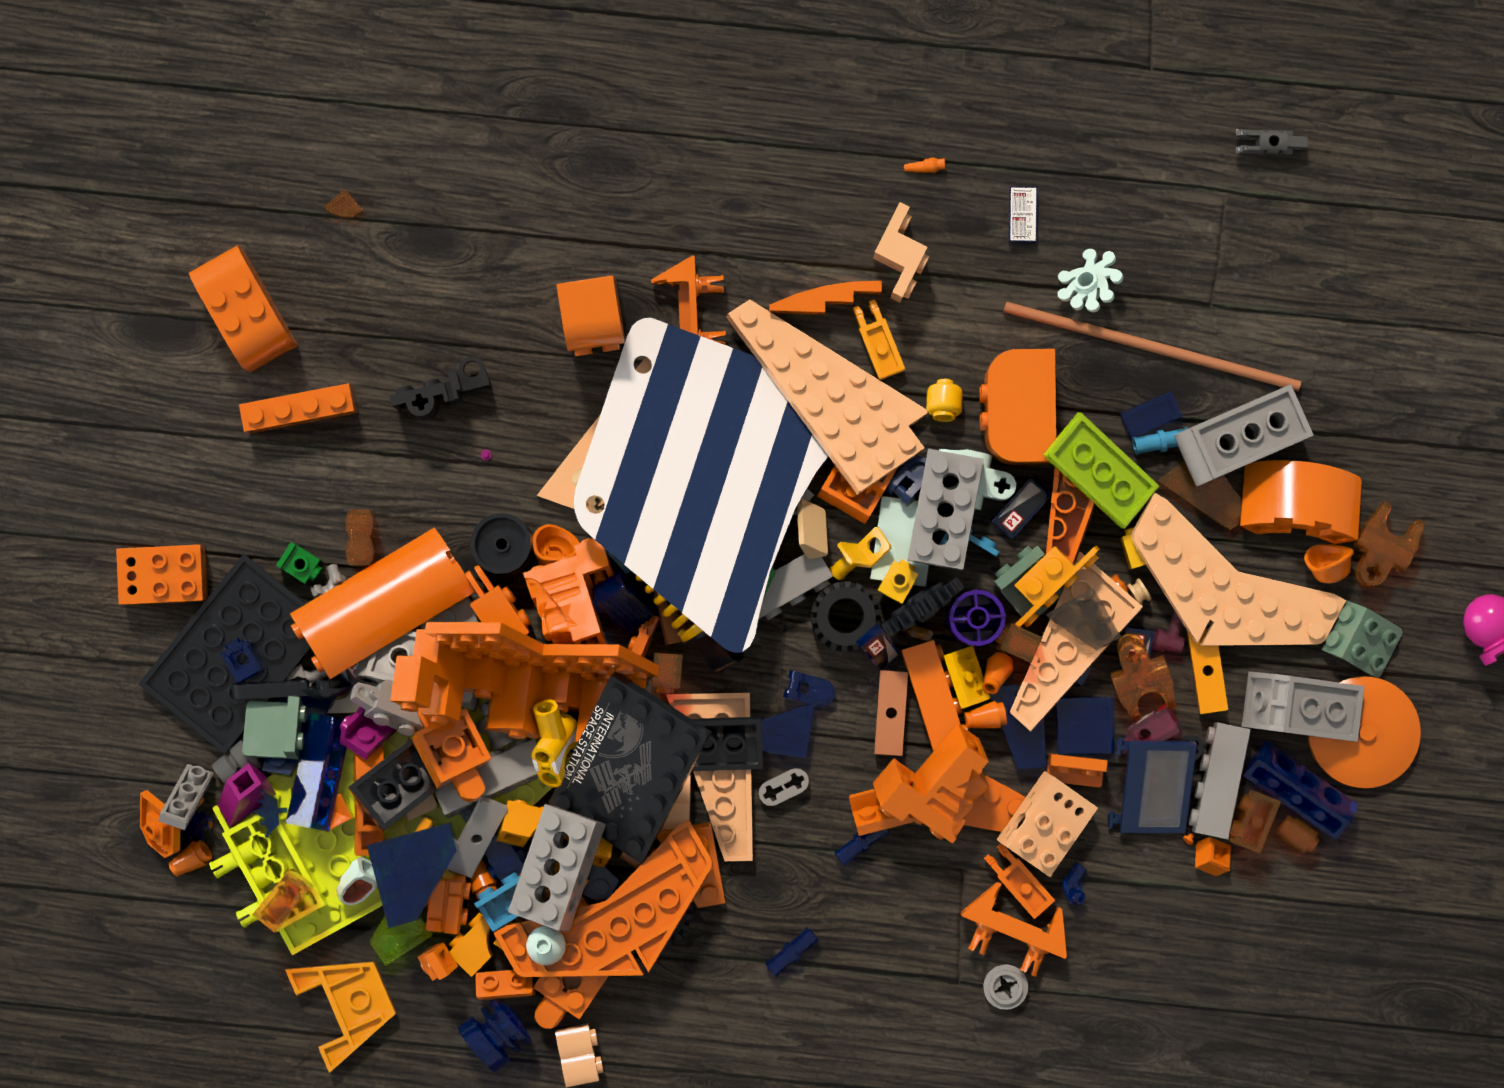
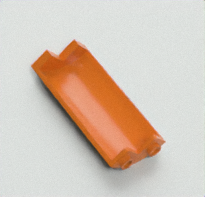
[290,528,475,679]

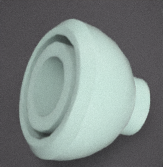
[526,926,566,965]

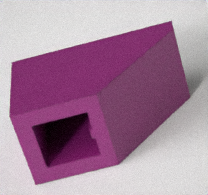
[217,763,276,828]

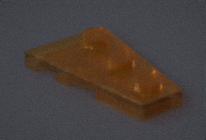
[1157,460,1242,530]

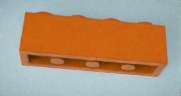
[239,383,358,434]
[901,640,968,752]

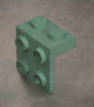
[993,545,1064,617]
[1322,601,1403,678]
[242,696,307,759]

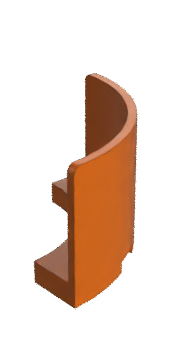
[1240,460,1362,544]

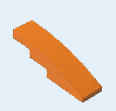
[769,281,882,315]

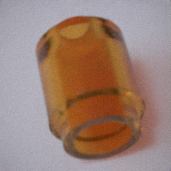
[1276,815,1319,855]

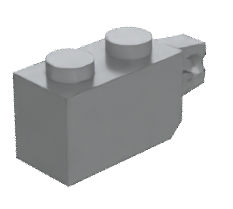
[350,679,424,736]

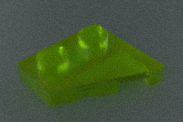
[370,890,433,966]

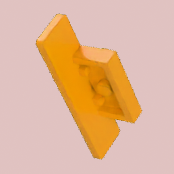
[1014,546,1100,628]

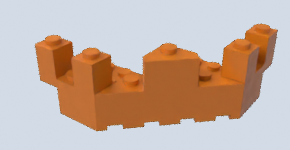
[390,622,659,743]

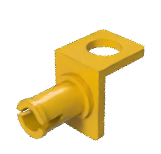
[829,527,892,581]

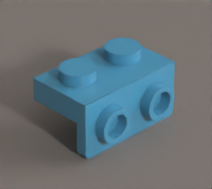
[474,872,520,932]

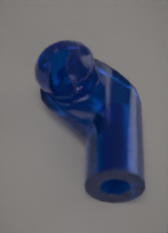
[1063,862,1087,906]

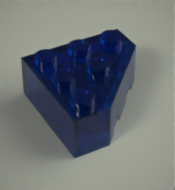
[367,821,459,928]

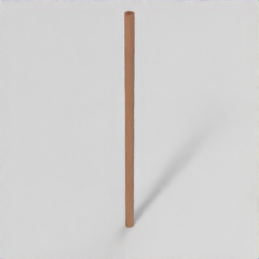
[1003,302,1301,392]

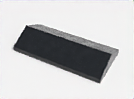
[692,717,763,771]
[348,738,438,832]

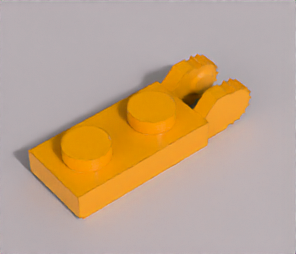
[853,299,905,380]

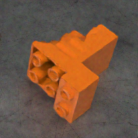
[523,538,619,644]
[873,724,989,844]

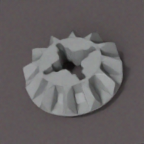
[983,964,1028,1010]

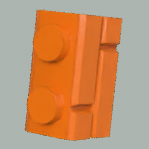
[426,868,471,934]

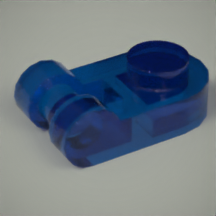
[783,670,835,706]

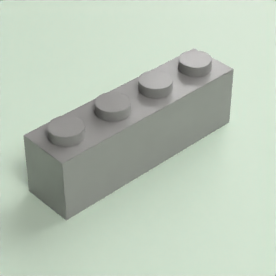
[757,554,833,626]
[1189,722,1251,839]
[435,737,549,818]

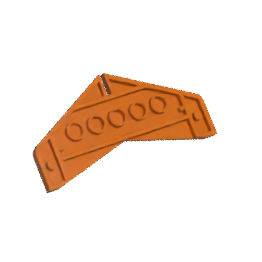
[494,820,713,977]

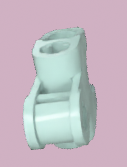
[939,449,1016,510]

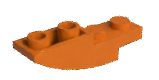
[353,745,386,856]

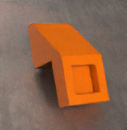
[418,942,458,981]

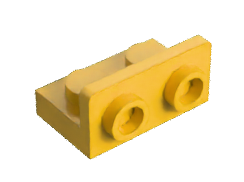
[944,646,991,709]

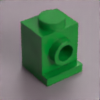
[276,542,323,584]

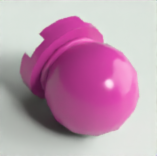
[1463,594,1504,666]

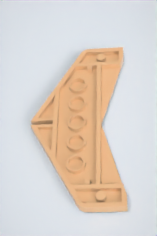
[1131,493,1346,645]

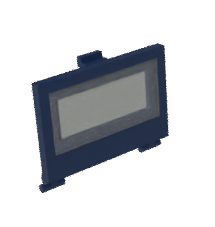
[1107,738,1197,833]

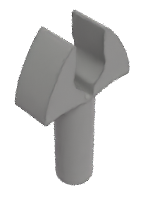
[287,665,328,686]

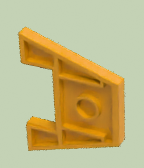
[285,961,397,1073]

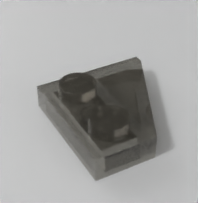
[1046,588,1122,651]

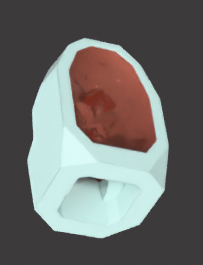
[336,856,381,905]

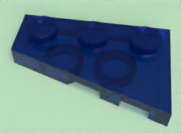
[989,685,1046,769]

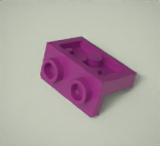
[340,706,397,760]

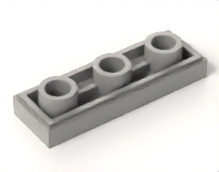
[158,764,214,830]
[445,796,508,878]

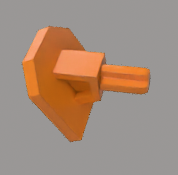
[140,790,204,858]

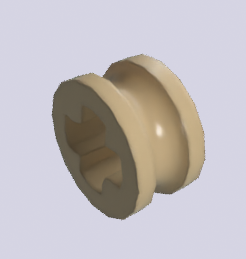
[1126,578,1151,605]

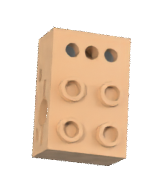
[997,771,1098,877]

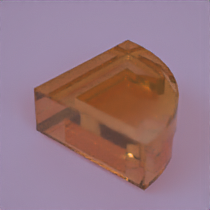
[324,189,363,218]
[904,625,933,642]

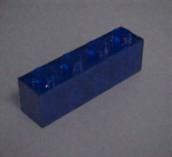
[286,713,347,832]

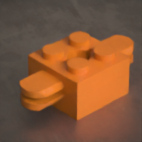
[465,564,532,635]
[412,708,492,802]
[533,976,608,1029]

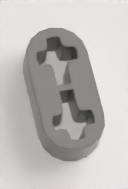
[759,768,809,806]

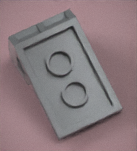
[1242,671,1365,742]

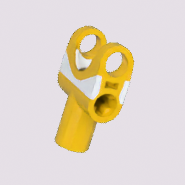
[531,699,577,787]

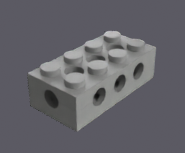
[908,449,984,571]
[508,804,606,932]

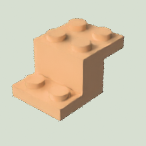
[873,202,929,303]

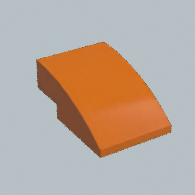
[817,465,897,524]

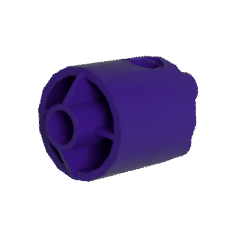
[946,590,1006,646]

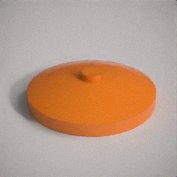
[1308,676,1421,788]

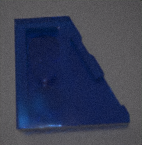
[762,704,814,758]

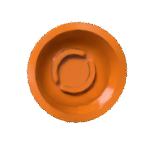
[532,524,580,566]
[1304,544,1354,584]

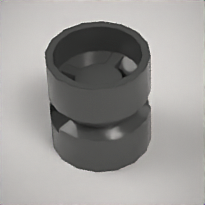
[212,739,264,783]

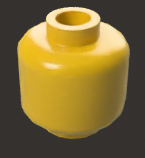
[926,379,963,422]

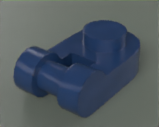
[885,456,926,507]

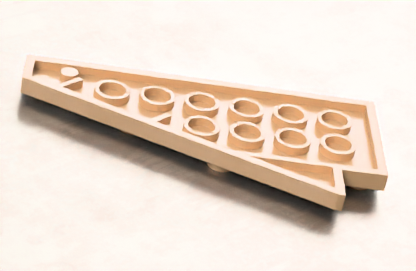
[726,300,927,495]

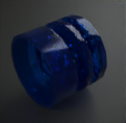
[458,999,532,1073]

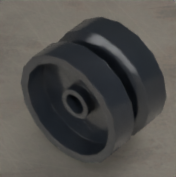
[470,513,535,578]

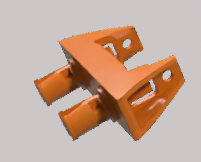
[651,256,726,345]
[960,881,1067,977]

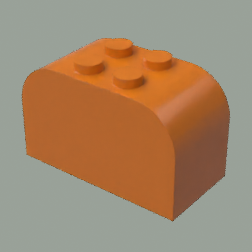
[189,245,298,373]
[556,276,625,356]
[979,349,1056,465]

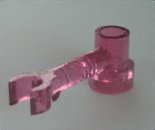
[1152,610,1184,654]

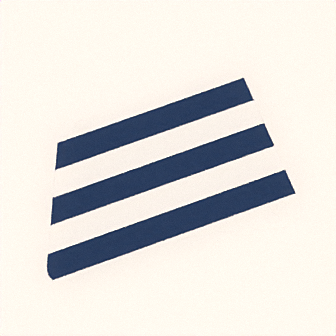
[573,318,828,653]

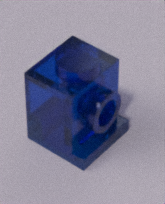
[220,638,265,683]

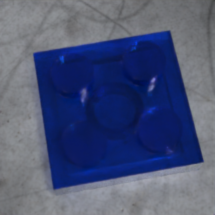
[1056,697,1114,754]

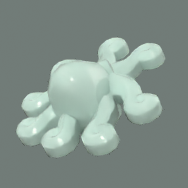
[1058,249,1124,312]

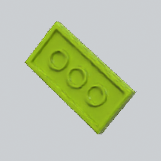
[1043,412,1159,529]

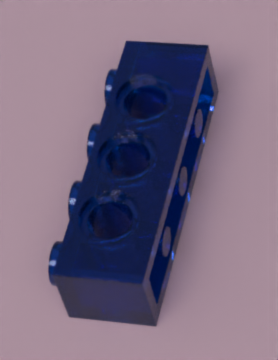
[1243,740,1358,840]

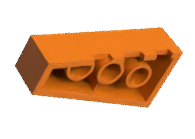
[1046,467,1096,564]

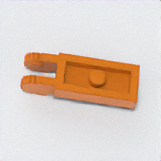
[984,843,1055,919]

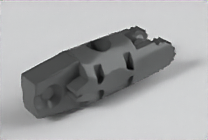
[1236,129,1308,155]

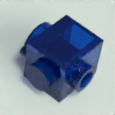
[487,844,528,884]

